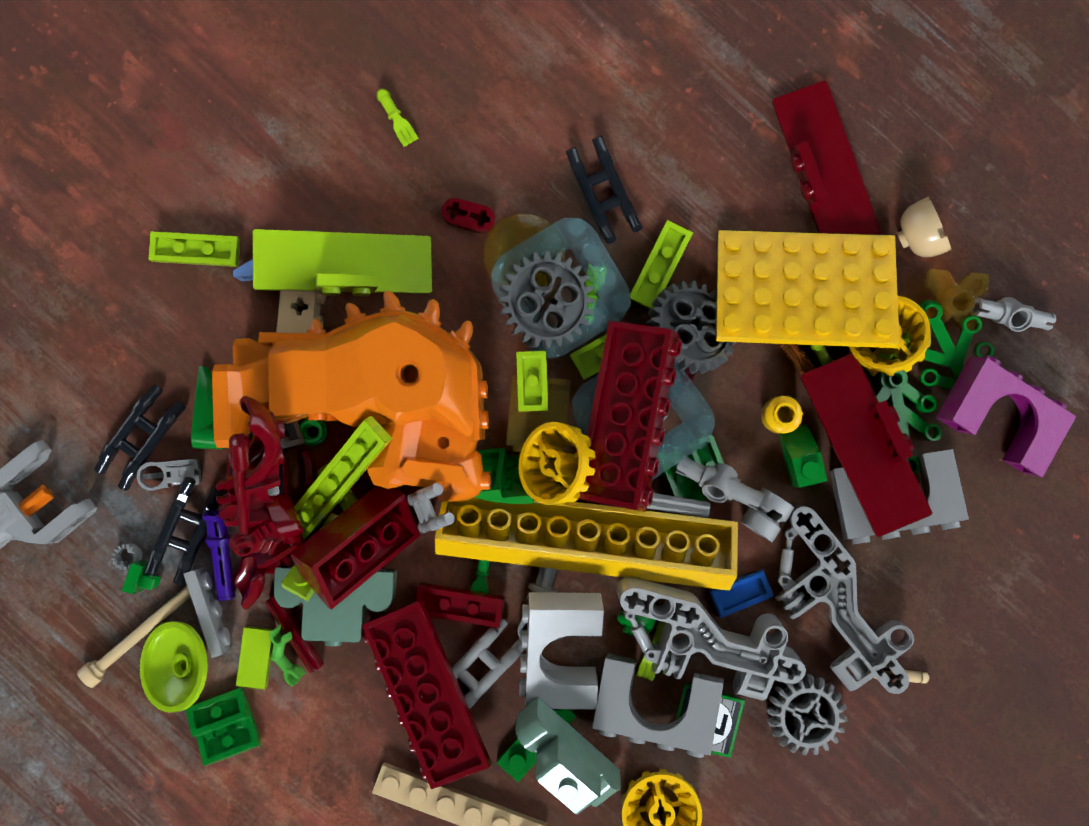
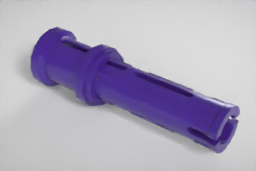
[202,510,236,601]

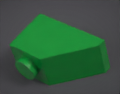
[778,424,828,488]

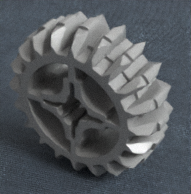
[766,674,847,756]

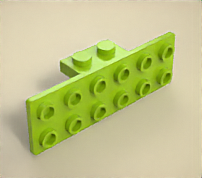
[253,229,432,296]

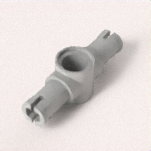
[970,297,1056,332]
[676,455,765,511]

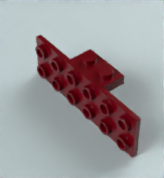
[772,80,882,235]
[800,353,933,537]

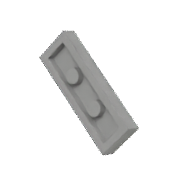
[183,567,232,658]

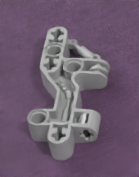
[775,505,914,694]
[616,576,806,701]

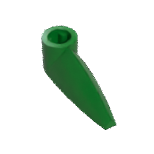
[191,366,225,449]

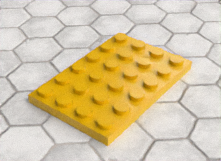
[716,230,899,348]

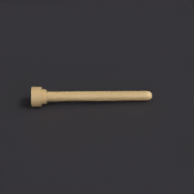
[77,586,191,688]

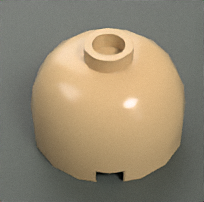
[897,197,952,257]

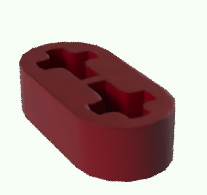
[442,198,496,234]

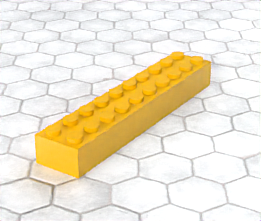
[435,497,738,591]

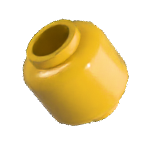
[761,396,803,434]

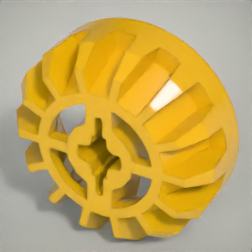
[849,295,931,376]
[519,422,595,506]
[621,769,702,826]

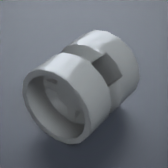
[740,488,795,543]

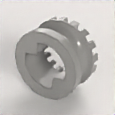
[111,543,143,570]

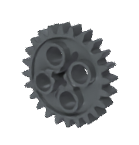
[498,251,595,349]
[647,281,737,374]

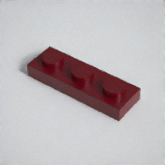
[416,582,505,628]

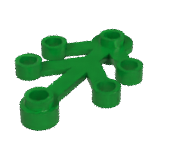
[907,300,994,390]
[876,370,942,475]

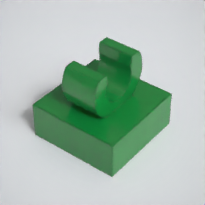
[121,560,162,595]

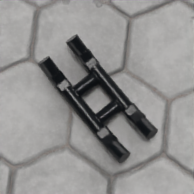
[565,135,643,244]
[95,384,187,491]
[144,477,224,586]

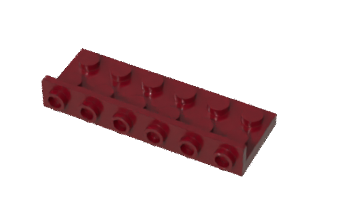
[579,321,682,512]
[361,599,492,790]

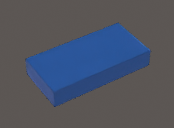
[708,568,774,618]

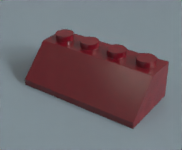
[290,486,420,610]

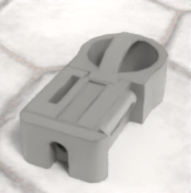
[136,459,202,491]

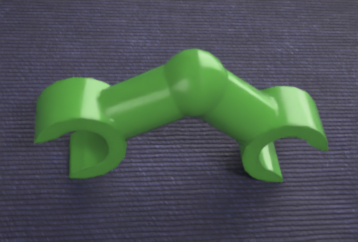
[269,625,305,687]

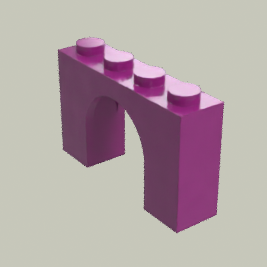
[936,355,1076,478]

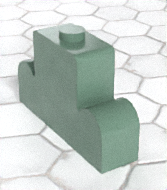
[274,565,397,646]
[516,697,621,815]

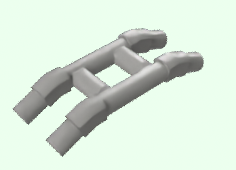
[406,483,455,533]
[452,619,525,709]

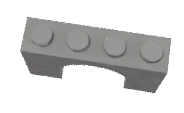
[830,449,969,545]
[519,592,604,709]
[592,653,724,758]

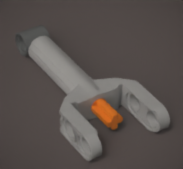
[0,440,98,549]

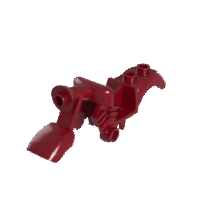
[216,396,304,610]

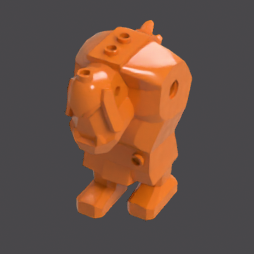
[212,291,491,502]

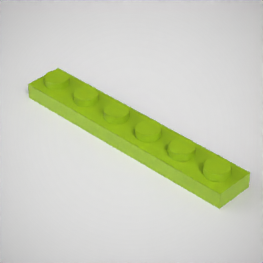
[294,416,393,541]

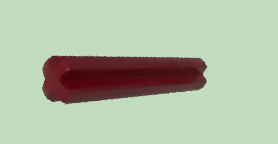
[265,596,324,673]

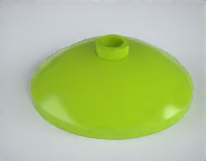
[140,621,208,713]

